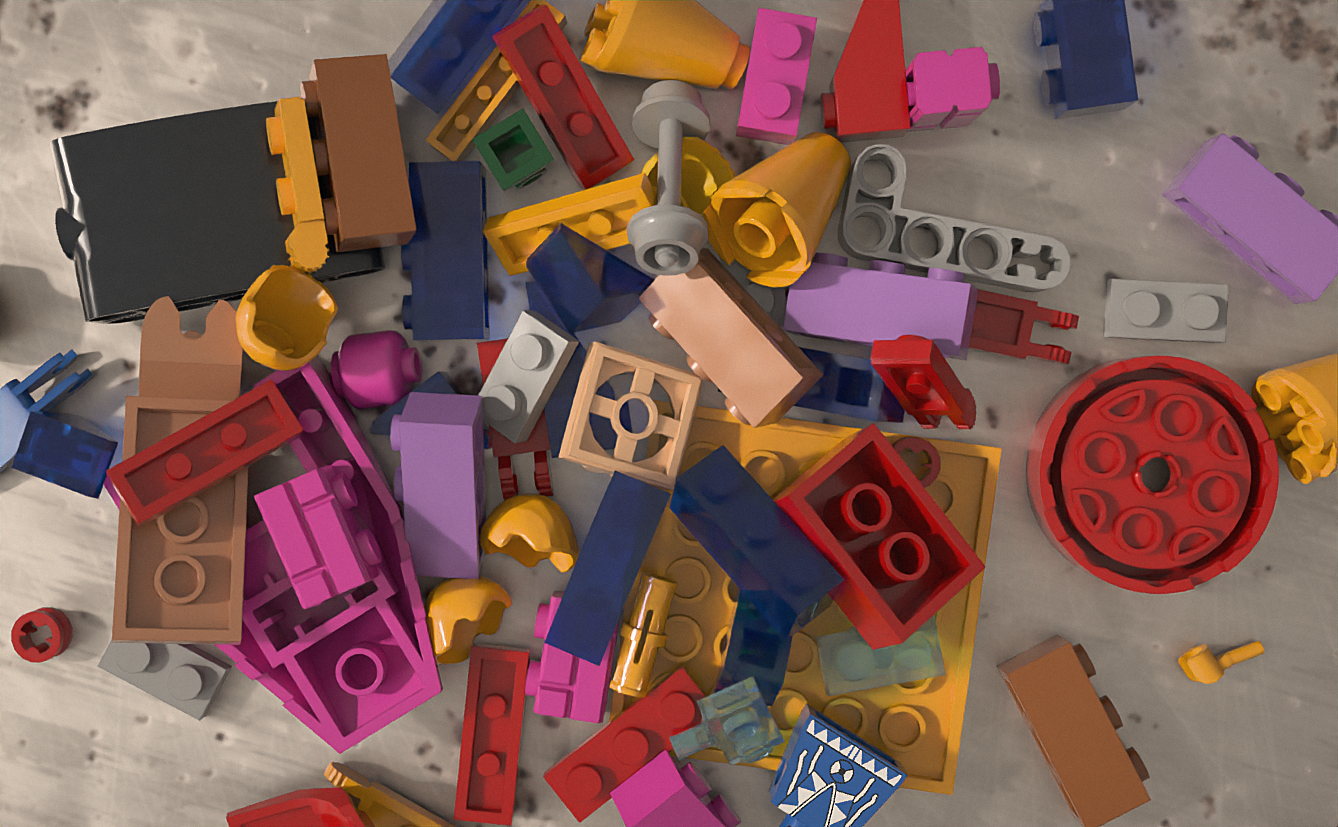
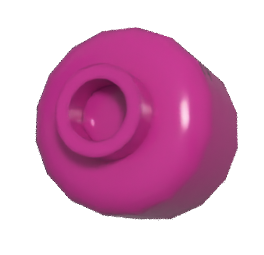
[331,330,423,409]

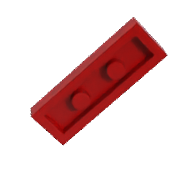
[492,5,634,190]
[106,379,304,528]
[453,643,531,826]
[543,664,719,823]

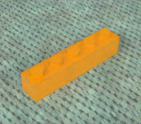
[425,0,567,167]

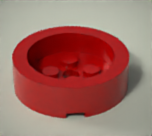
[1026,356,1279,594]

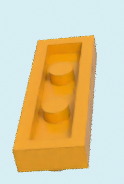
[483,173,657,276]

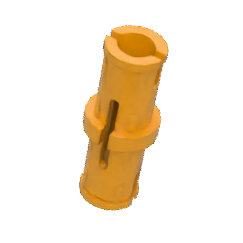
[609,572,678,698]

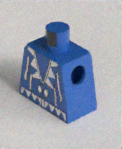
[769,703,907,827]

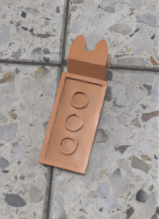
[112,296,248,645]

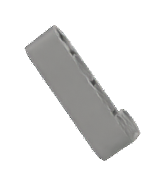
[838,144,1071,292]

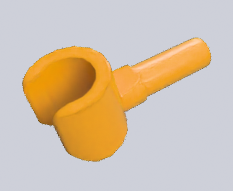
[1178,641,1264,684]

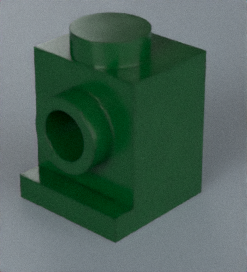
[472,108,555,192]

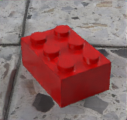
[762,423,986,650]

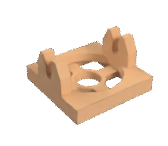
[558,341,703,490]

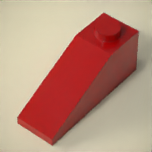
[820,0,911,143]

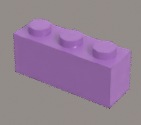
[1162,133,1338,304]
[783,252,978,361]
[390,392,486,579]

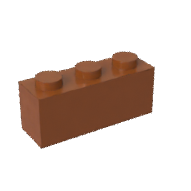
[300,54,417,252]
[997,634,1151,827]

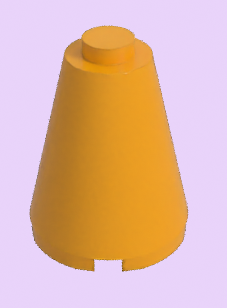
[703,132,851,287]

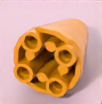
[581,0,750,90]
[1251,353,1338,484]

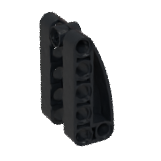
[49,101,386,324]

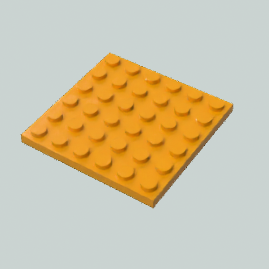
[609,400,1002,795]

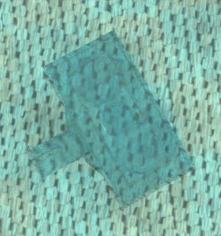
[816,616,946,696]
[669,676,785,766]

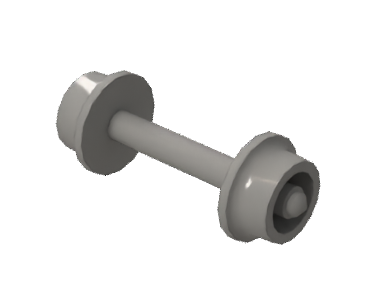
[627,80,710,276]

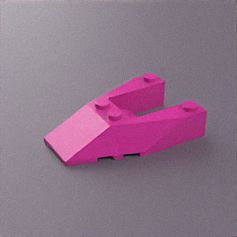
[100,355,443,754]

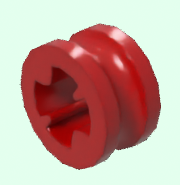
[892,437,941,488]
[11,607,73,663]

